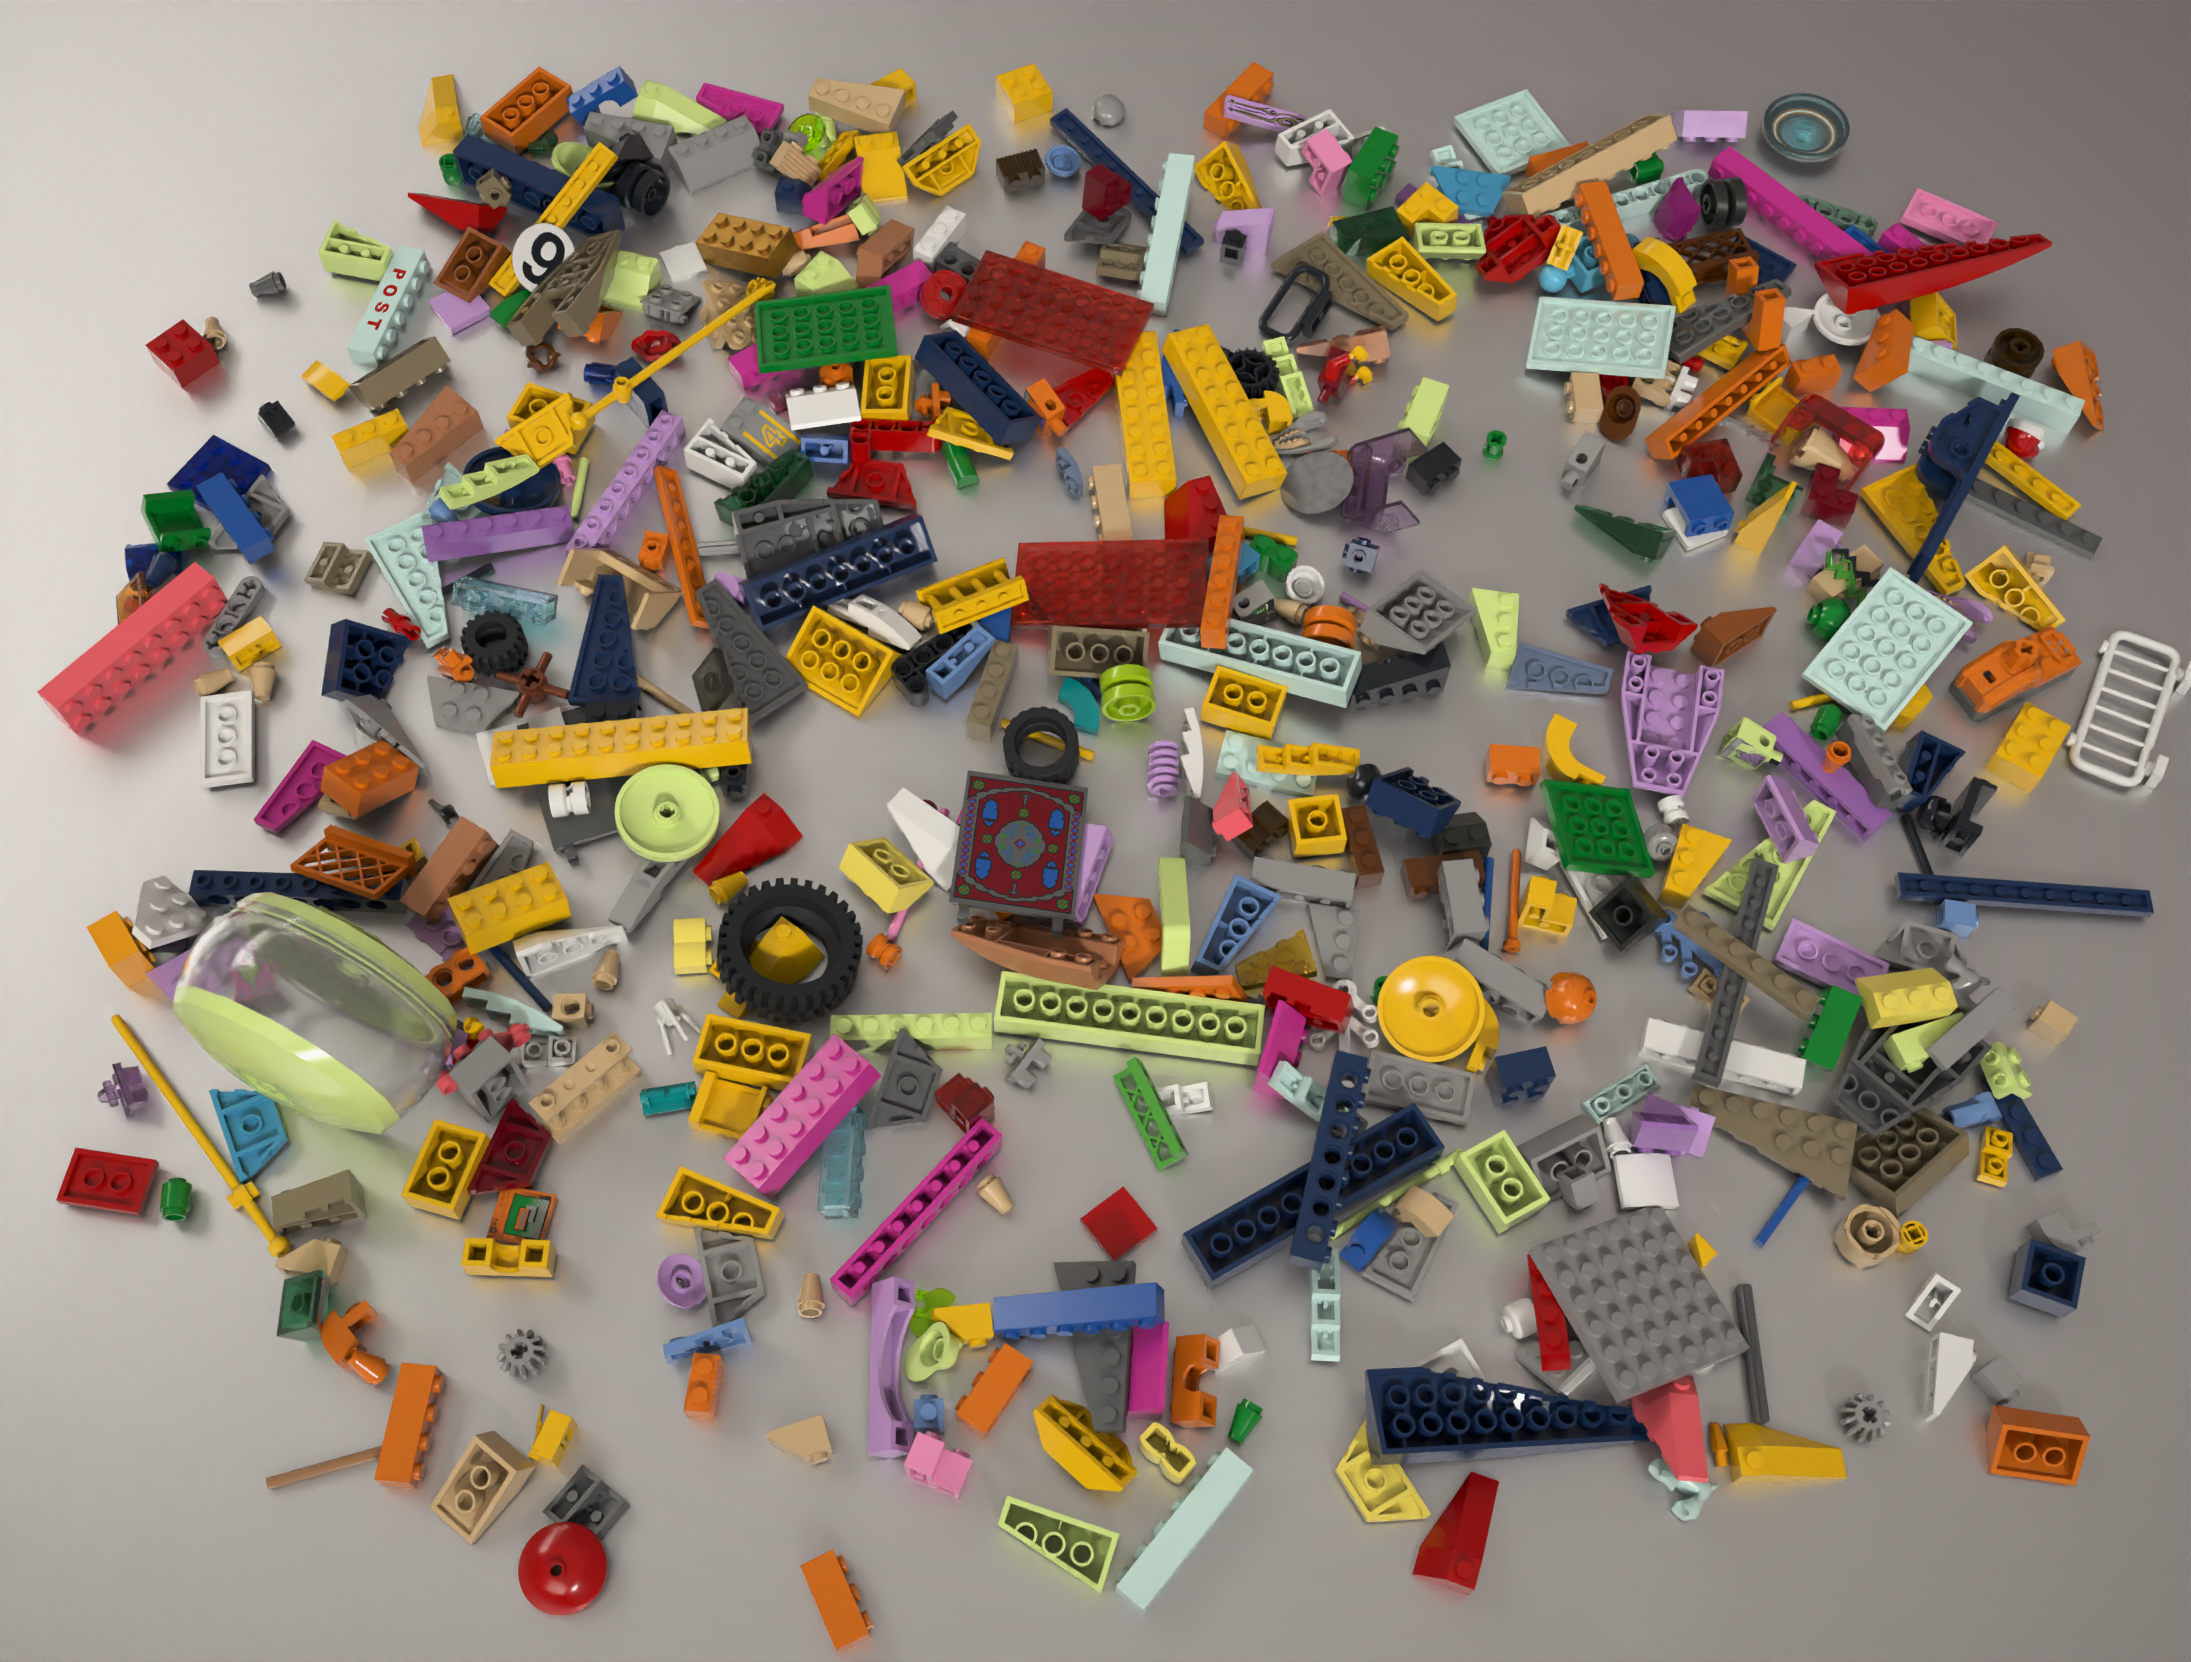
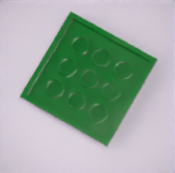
[1539,779,1655,879]

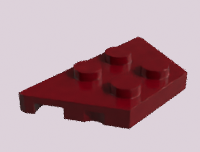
[467,1098,553,1195]

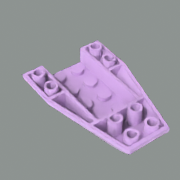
[1620,651,1725,797]

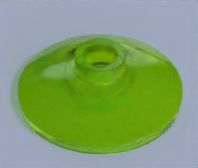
[788,113,825,153]

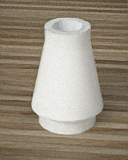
[1602,1117,1632,1159]

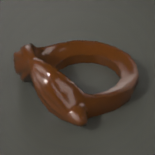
[526,344,561,372]

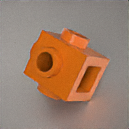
[819,363,854,388]

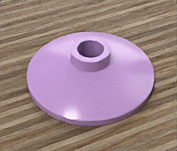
[656,1254,707,1308]

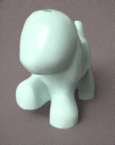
[1649,1459,1718,1521]

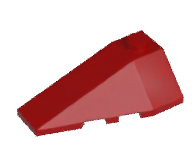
[408,193,507,234]
[693,793,803,887]
[1412,1471,1499,1595]

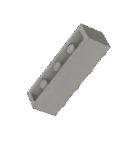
[1250,856,1356,909]

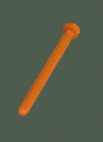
[1502,849,1521,953]

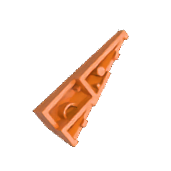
[793,214,861,250]

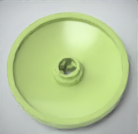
[615,764,720,862]

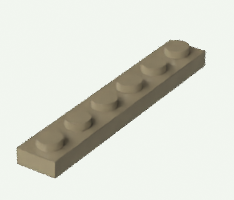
[1672,904,1821,1021]

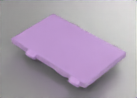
[406,907,466,962]
[1642,1093,1716,1158]

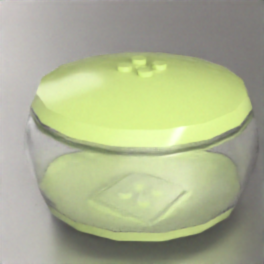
[173,892,458,1134]

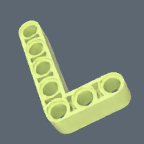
[1158,857,1190,977]

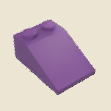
[1630,1111,1698,1156]

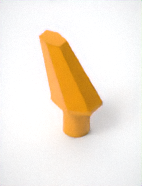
[1710,1422,1730,1466]

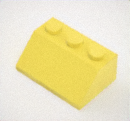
[839,837,934,914]
[1855,967,1958,1029]

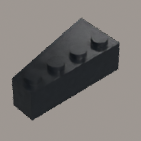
[1348,641,1451,708]

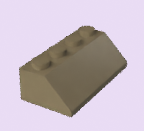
[348,337,451,411]
[1047,625,1150,678]

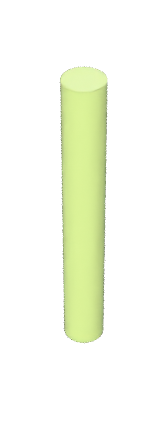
[570,457,589,521]

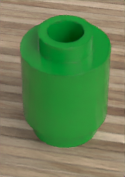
[1810,704,1843,741]
[160,1178,192,1221]

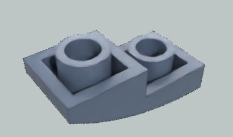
[1055,446,1083,498]

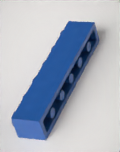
[993,1282,1165,1341]

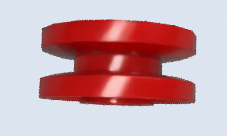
[919,270,970,321]

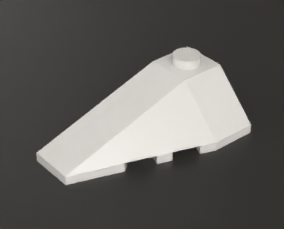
[886,787,960,892]

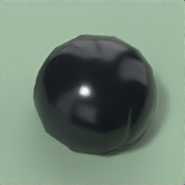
[1346,763,1382,803]
[1917,795,1952,836]

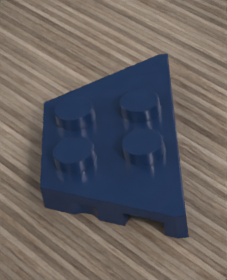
[1565,585,1652,647]

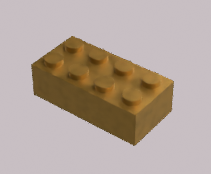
[695,212,799,279]

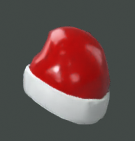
[2003,416,2046,459]

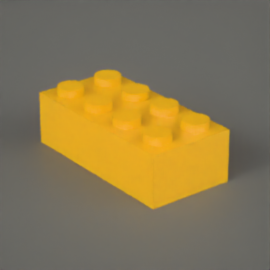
[447,861,571,955]
[692,1013,814,1091]

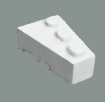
[1274,109,1355,166]
[683,418,759,496]

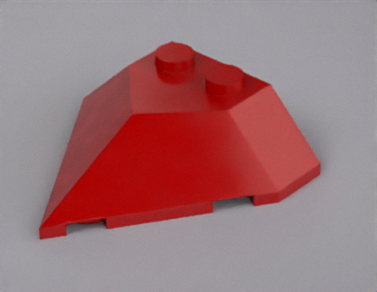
[1476,215,1561,283]
[1598,583,1698,654]

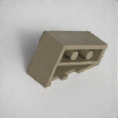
[271,1169,367,1236]

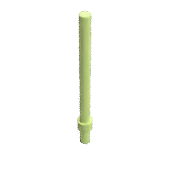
[1329,1148,1464,1240]

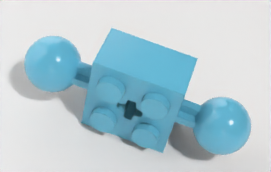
[1538,233,1640,293]

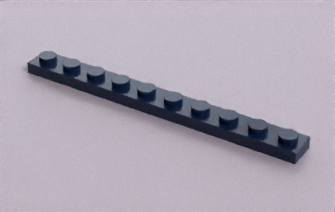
[1050,108,1204,255]
[1895,872,2154,917]

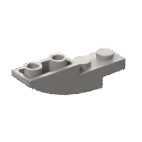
[608,858,689,933]

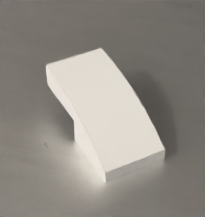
[1156,1081,1213,1116]

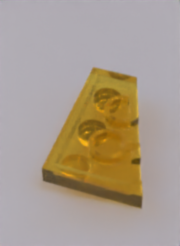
[1235,929,1318,991]

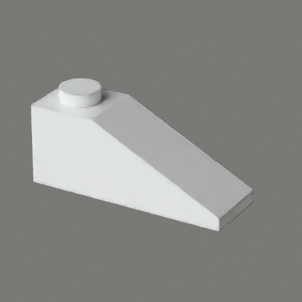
[1923,1332,1976,1422]

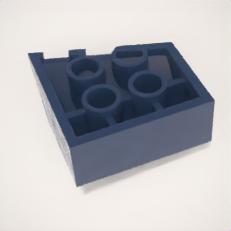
[321,619,412,701]
[1365,767,1461,838]

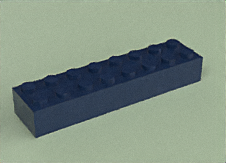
[452,134,625,236]
[737,513,938,631]

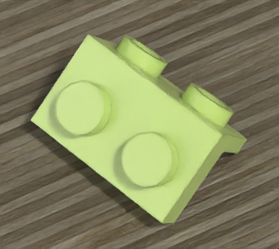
[1979,1041,2033,1099]

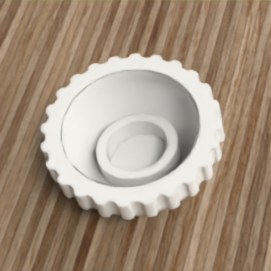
[1285,565,1325,606]

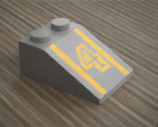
[719,396,802,474]

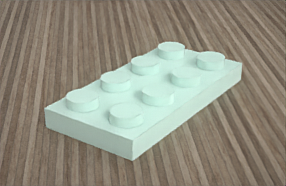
[1215,730,1318,798]

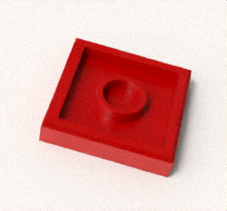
[1080,1186,1158,1261]

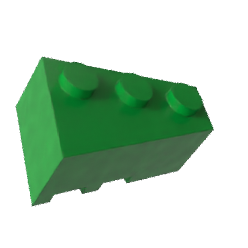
[1797,985,1863,1072]

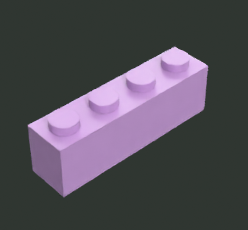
[1063,823,1114,927]

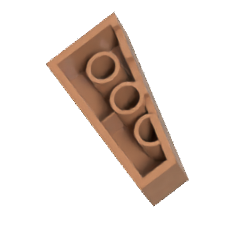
[389,385,483,483]

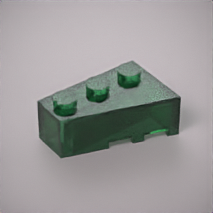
[1329,206,1410,256]

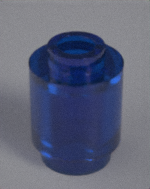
[584,362,616,388]

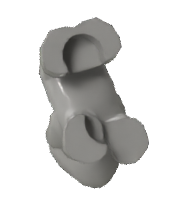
[1942,955,1991,1016]

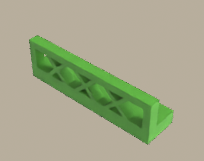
[1113,1057,1189,1171]

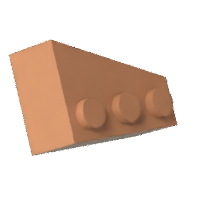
[855,219,915,289]

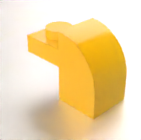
[1249,391,1293,434]

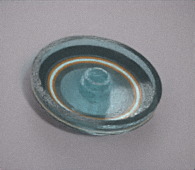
[1762,93,1850,162]

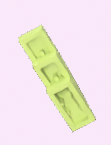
[1261,336,1315,420]
[439,454,540,510]

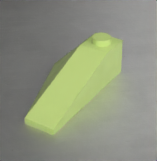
[632,80,727,136]

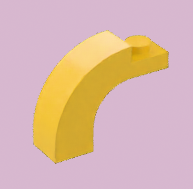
[1632,237,1697,314]
[1541,713,1606,786]
[1465,997,1500,1073]

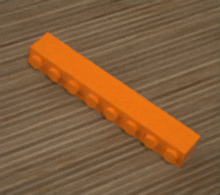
[1645,344,1791,460]

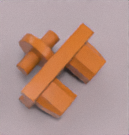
[914,383,951,422]
[432,646,474,683]

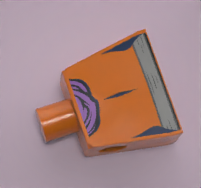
[1023,378,1068,437]

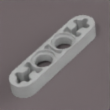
[202,576,265,659]

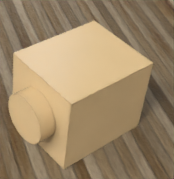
[2028,1000,2079,1046]

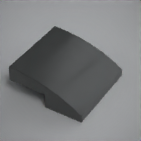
[543,1465,630,1540]

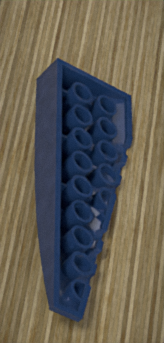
[1365,1367,1651,1466]

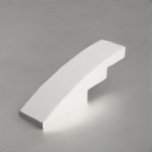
[1179,707,1203,801]

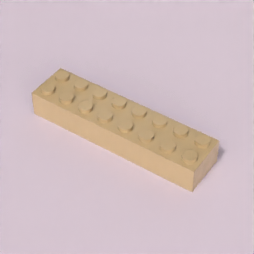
[1502,114,1677,218]

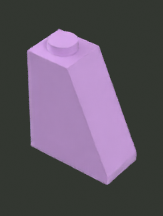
[1212,208,1275,255]

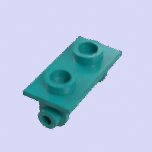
[640,1081,697,1116]

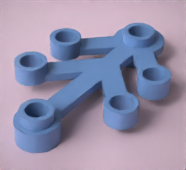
[1655,909,1729,979]

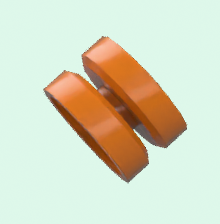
[1301,605,1357,650]

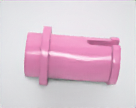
[553,454,576,485]

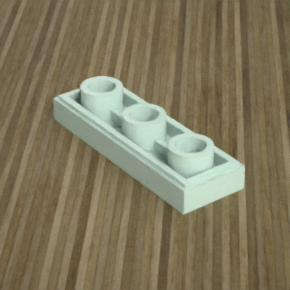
[1580,1064,1662,1125]

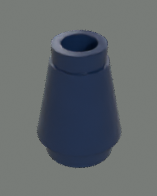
[144,552,177,588]

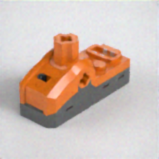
[1949,625,2082,722]

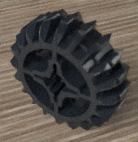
[1226,346,1280,399]

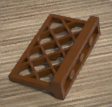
[1667,228,1759,286]

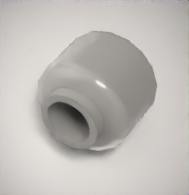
[1644,823,1678,861]

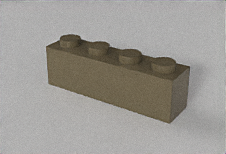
[966,640,1018,742]

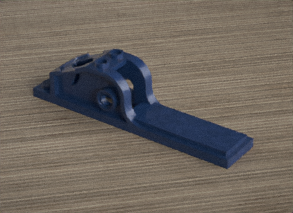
[1906,392,2020,584]

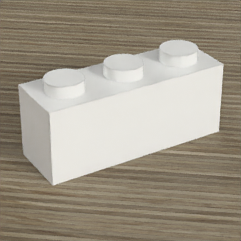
[913,206,967,274]

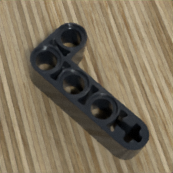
[892,623,973,707]

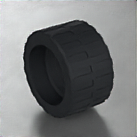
[1003,706,1080,784]

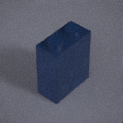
[613,357,668,429]

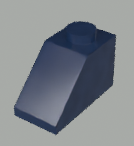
[774,177,812,216]

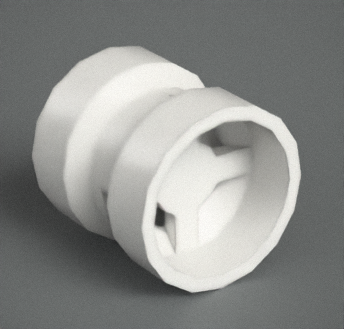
[1657,795,1690,829]

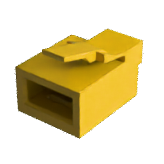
[527,1404,578,1468]

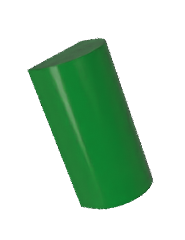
[942,442,979,489]

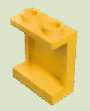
[1747,376,1824,446]
[688,1070,773,1141]

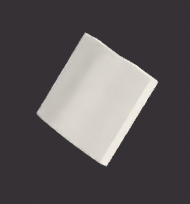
[1612,1153,1679,1210]

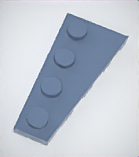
[1506,642,1614,695]

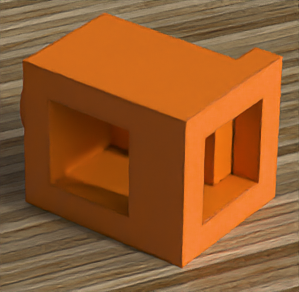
[638,530,671,571]

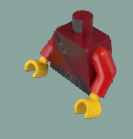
[1317,346,1373,406]

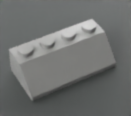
[667,115,761,195]

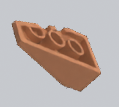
[1296,325,1390,364]

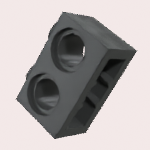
[935,243,987,295]

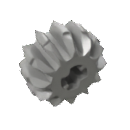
[497,1329,547,1379]
[1839,1393,1891,1443]

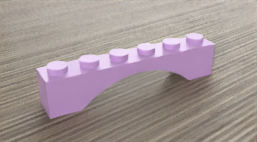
[868,1277,916,1459]

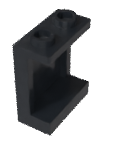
[1938,776,1998,857]

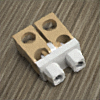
[1631,360,1699,411]

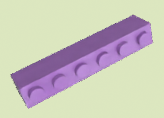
[422,505,574,562]
[1763,712,1893,842]

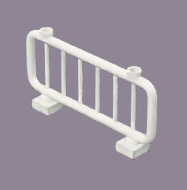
[2065,630,2191,790]

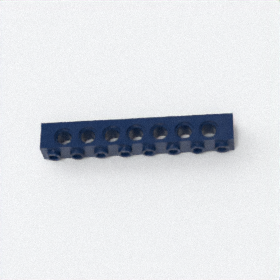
[188,870,409,914]
[1287,1050,1371,1271]

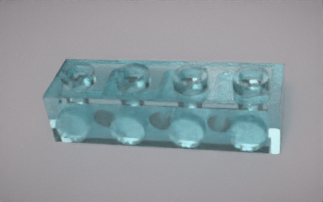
[452,576,558,625]
[817,1104,868,1220]

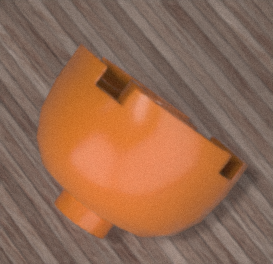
[1545,972,1597,1024]

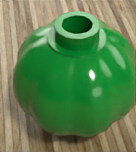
[1806,598,1851,642]

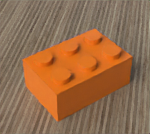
[320,739,419,818]

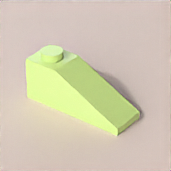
[1882,1012,1964,1073]

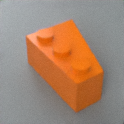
[1853,309,1914,393]

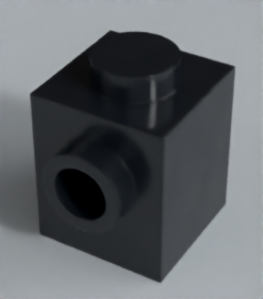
[720,764,750,799]

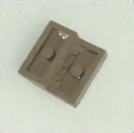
[1096,242,1147,281]
[304,542,373,595]

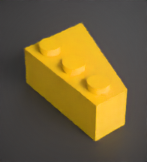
[1657,824,1732,909]

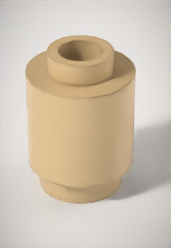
[781,250,811,277]
[898,600,935,631]

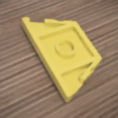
[1335,1419,1431,1523]

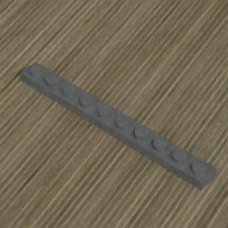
[1691,857,1779,1088]

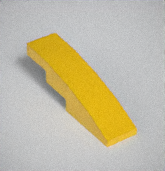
[1255,742,1361,775]

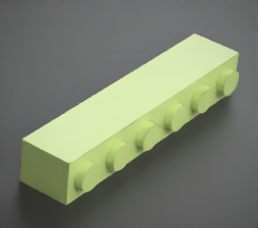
[830,1013,992,1052]

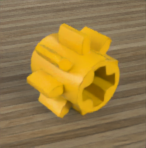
[746,277,775,304]

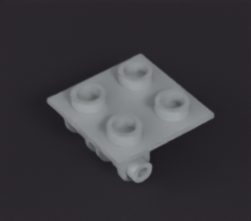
[640,284,701,325]

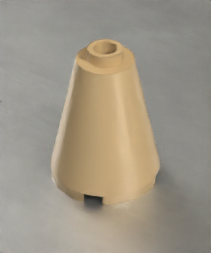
[1788,423,1857,482]

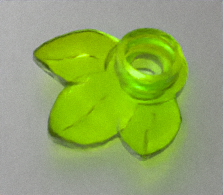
[909,1288,956,1338]

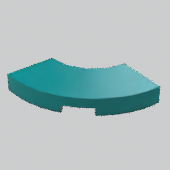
[1058,677,1100,734]

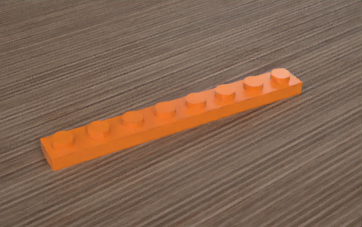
[653,465,709,629]

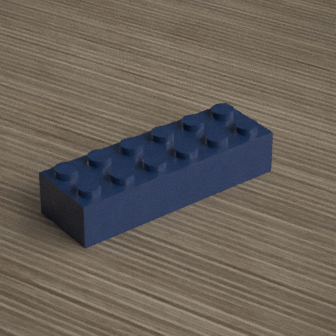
[914,331,1042,446]

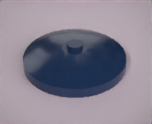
[463,446,561,516]

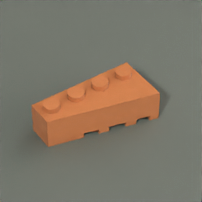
[399,816,499,924]

